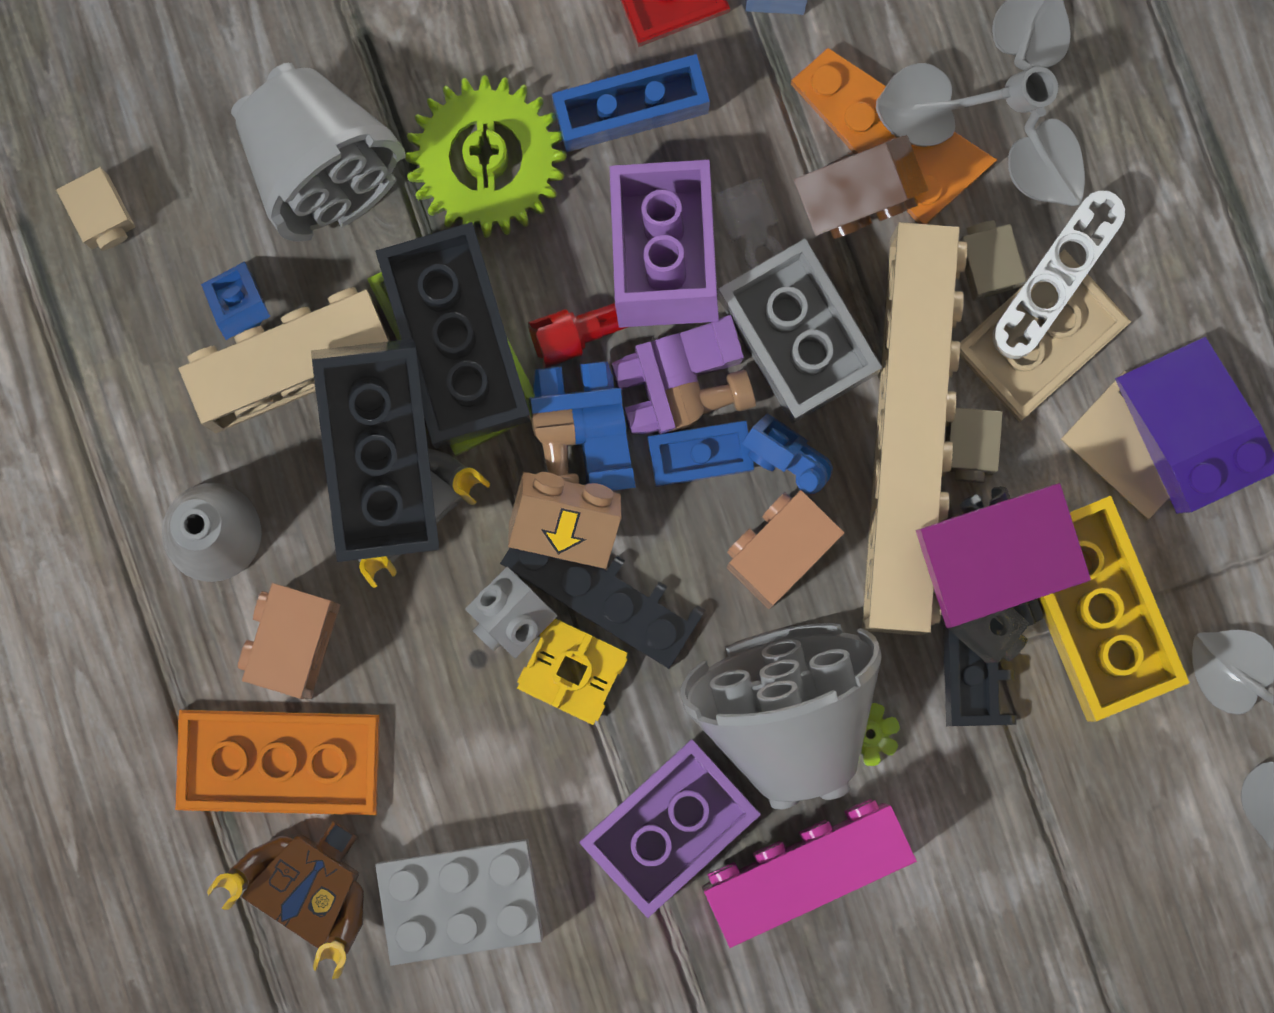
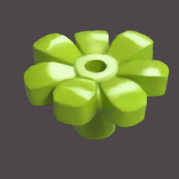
[861,703,900,766]

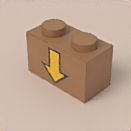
[508,472,622,569]

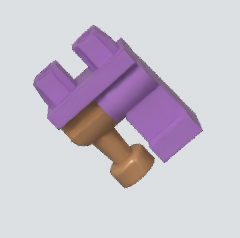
[611,315,756,435]

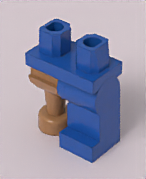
[528,361,636,490]

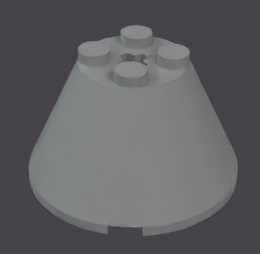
[680,623,882,809]

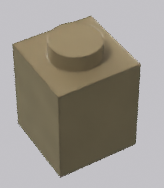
[960,220,1026,301]
[945,407,1003,483]

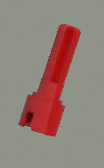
[528,303,628,368]

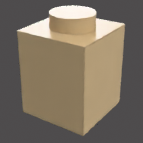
[56,167,135,251]

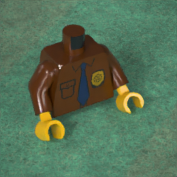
[207,821,364,979]

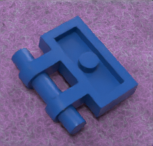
[742,413,833,494]

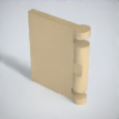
[1060,370,1170,520]

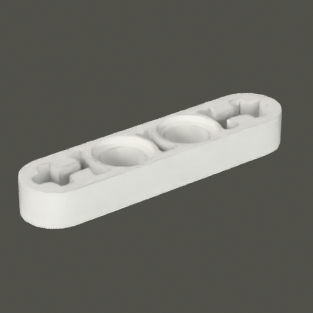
[993,191,1125,359]

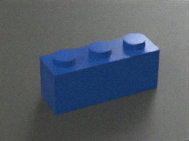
[552,54,710,152]

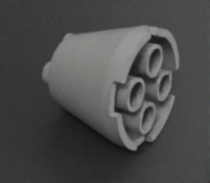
[231,62,406,241]

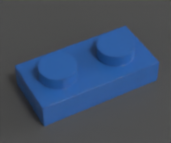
[201,261,271,340]
[648,421,754,487]

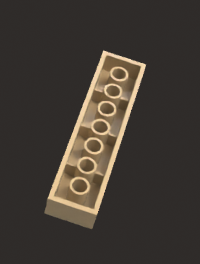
[862,222,967,635]

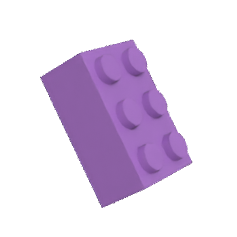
[609,160,719,328]
[579,739,761,918]

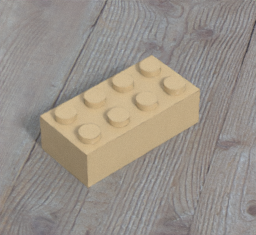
[178,287,391,434]

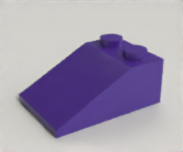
[1115,337,1274,514]

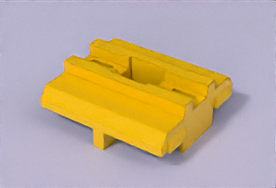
[517,618,628,725]

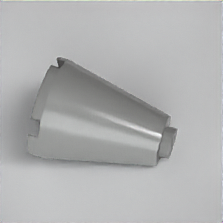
[162,483,262,582]

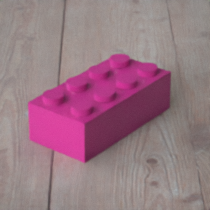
[702,799,917,948]

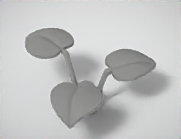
[876,0,1085,206]
[1192,630,1274,851]

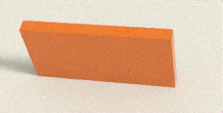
[175,710,380,815]

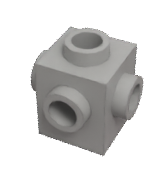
[465,567,557,659]

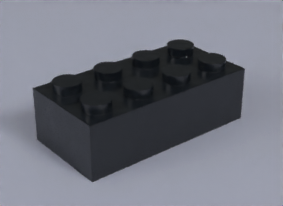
[375,222,531,449]
[311,339,439,562]

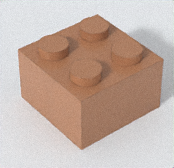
[727,490,844,609]
[238,583,340,700]

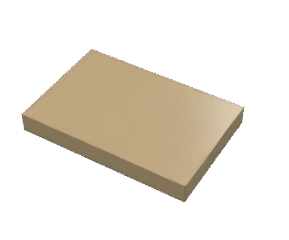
[959,249,1131,422]

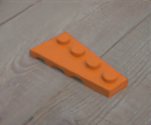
[791,48,997,224]

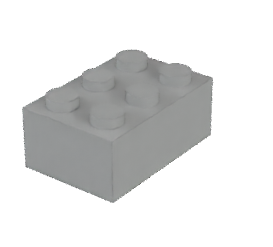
[717,239,882,424]
[375,839,543,966]

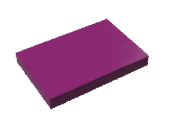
[915,483,1091,628]

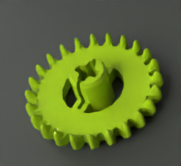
[405,75,567,238]

